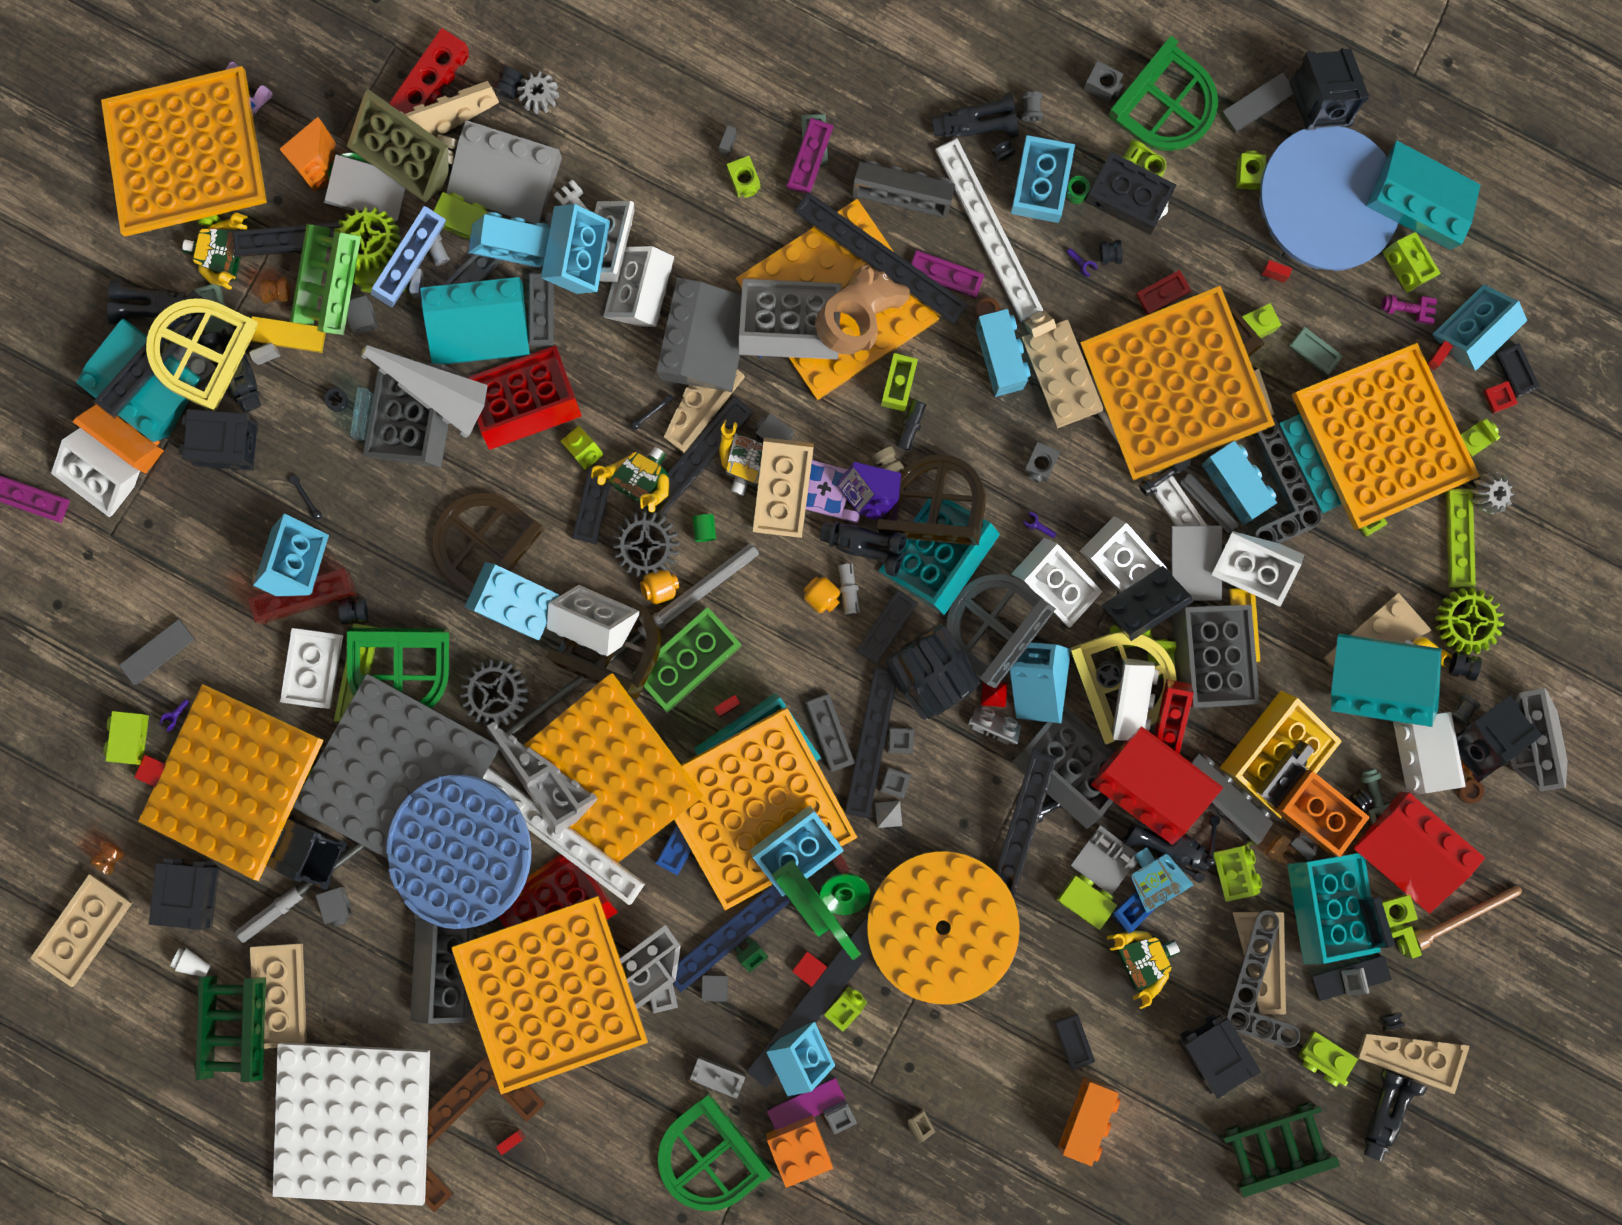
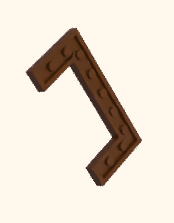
[425,1054,546,1212]

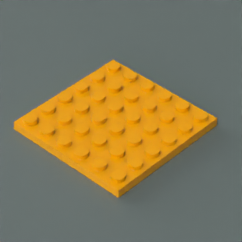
[101,66,267,237]
[735,199,939,400]
[1081,286,1275,480]
[1292,343,1480,531]
[524,673,704,863]
[138,684,323,881]
[674,707,857,910]
[451,896,648,1094]

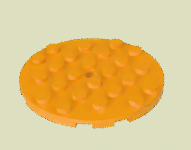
[867,851,1019,1004]

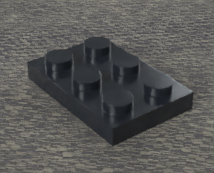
[1102,566,1193,641]

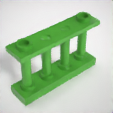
[290,224,361,335]

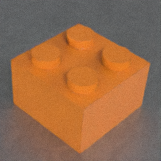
[766,1115,833,1188]

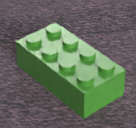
[633,607,742,713]

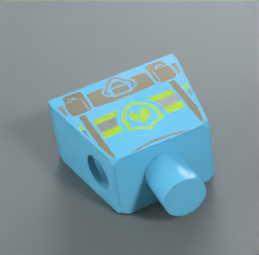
[1131,848,1193,913]

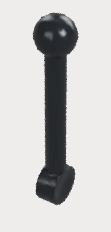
[630,395,674,430]
[289,475,322,520]
[1205,816,1220,866]
[1157,853,1204,883]

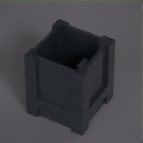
[1290,48,1369,131]
[179,409,259,471]
[1456,695,1542,783]
[266,818,347,890]
[149,858,220,930]
[1177,1013,1261,1099]

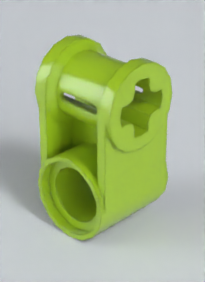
[1121,139,1166,177]

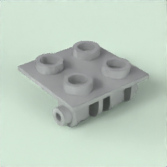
[968,706,1021,745]
[1071,825,1138,895]

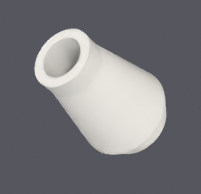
[170,948,211,977]

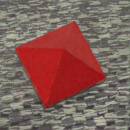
[981,682,1008,708]

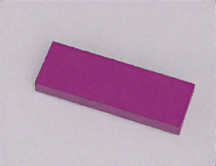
[787,118,834,194]
[911,250,985,299]
[0,476,70,523]
[767,1078,846,1130]

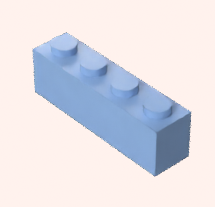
[371,206,446,308]

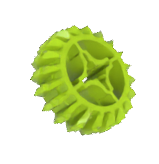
[335,207,401,274]
[1435,588,1505,655]

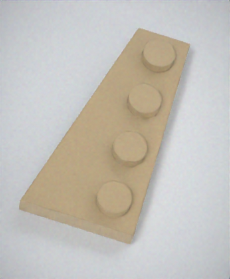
[401,81,499,138]
[664,370,745,453]
[1323,593,1432,670]
[1233,912,1286,1014]
[1356,1034,1470,1094]

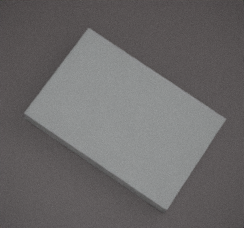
[324,155,405,223]
[1171,526,1222,601]

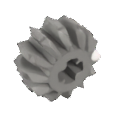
[517,71,559,114]
[1470,472,1515,514]

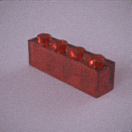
[248,568,357,625]

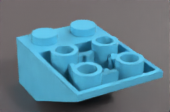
[1010,643,1071,723]

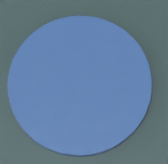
[1259,126,1398,271]
[386,774,531,929]

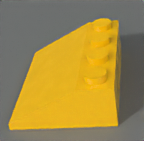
[1220,691,1342,819]

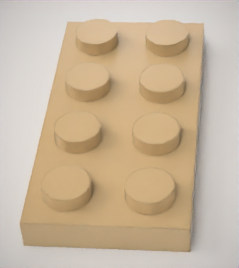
[1022,320,1104,428]
[753,438,814,538]
[30,874,133,987]
[250,943,307,1049]

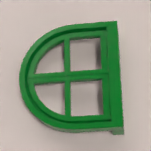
[1108,36,1218,151]
[347,627,449,708]
[772,860,861,960]
[658,1093,772,1211]

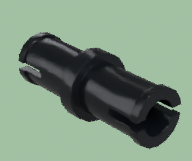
[895,399,927,451]

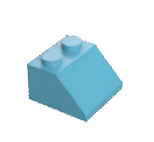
[767,1021,835,1096]

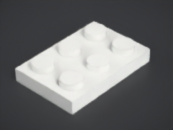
[280,628,343,709]

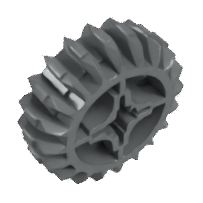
[613,511,680,577]
[460,659,528,727]

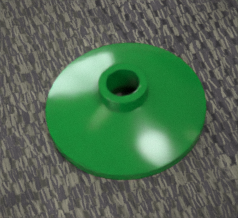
[820,873,870,915]

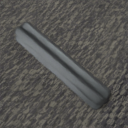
[1180,473,1239,534]

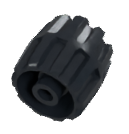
[885,625,980,720]

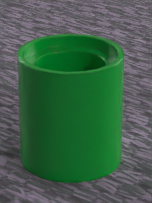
[1065,176,1090,204]
[692,514,716,542]

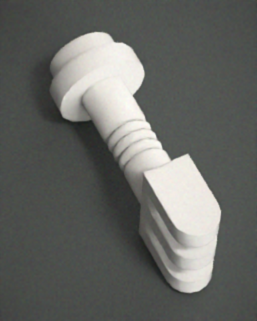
[554,180,594,213]

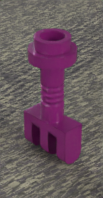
[1381,294,1437,324]

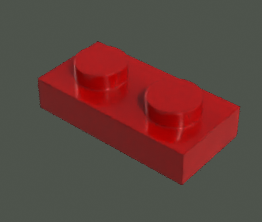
[1136,270,1192,315]

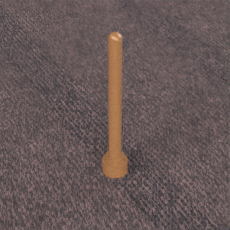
[1414,886,1522,951]

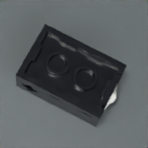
[1086,152,1177,235]

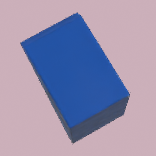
[1111,891,1155,933]

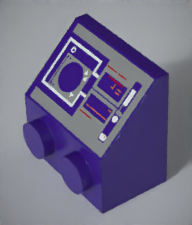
[837,462,901,520]

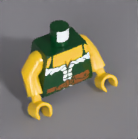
[183,213,248,290]
[591,447,669,512]
[1107,930,1180,1009]

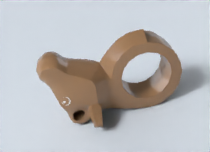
[815,264,910,354]

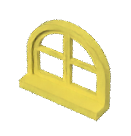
[146,299,258,412]
[1071,631,1177,744]

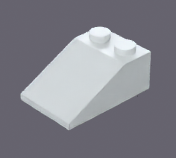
[1080,516,1171,592]
[1212,531,1304,606]
[1012,538,1102,628]

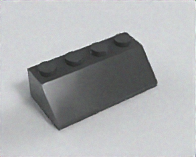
[853,161,955,218]
[1189,754,1273,845]
[410,919,474,1024]

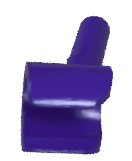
[1067,248,1097,277]
[1024,512,1056,538]
[159,699,190,732]

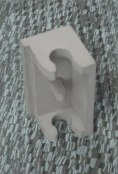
[690,1056,746,1099]

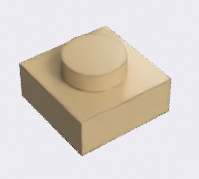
[1024,311,1057,338]

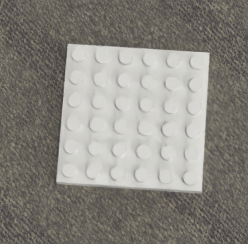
[273,1042,430,1206]

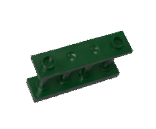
[194,975,266,1082]
[1219,1102,1340,1198]

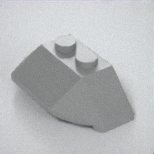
[1511,688,1568,792]
[620,925,681,1009]

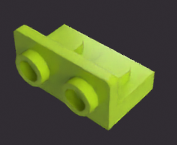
[1383,232,1441,293]
[1214,844,1262,902]
[1297,1031,1358,1087]

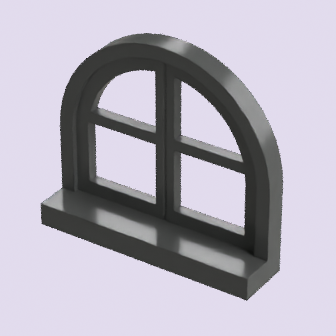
[947,574,1056,688]

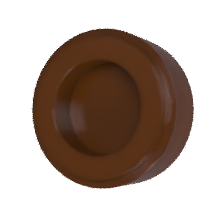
[975,297,1000,318]
[1457,779,1484,804]

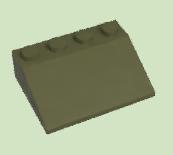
[347,89,448,203]

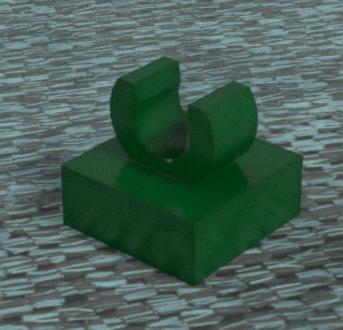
[735,938,769,973]

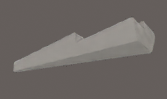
[361,345,488,438]
[487,722,597,835]

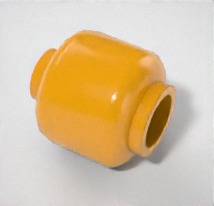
[640,569,679,604]
[803,576,840,613]

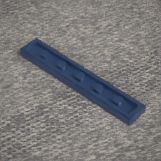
[673,884,791,992]

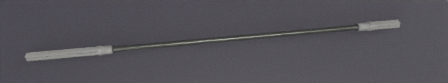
[235,543,759,943]

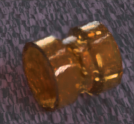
[260,278,290,304]
[89,841,125,876]

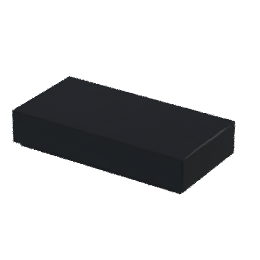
[1495,343,1540,398]
[1358,897,1395,948]
[1054,1013,1095,1070]

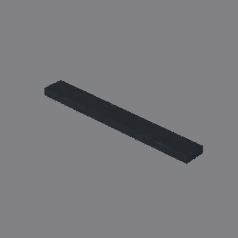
[794,192,968,326]
[746,914,871,1088]

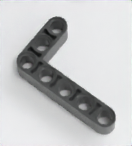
[1251,417,1322,544]
[1227,910,1300,1048]

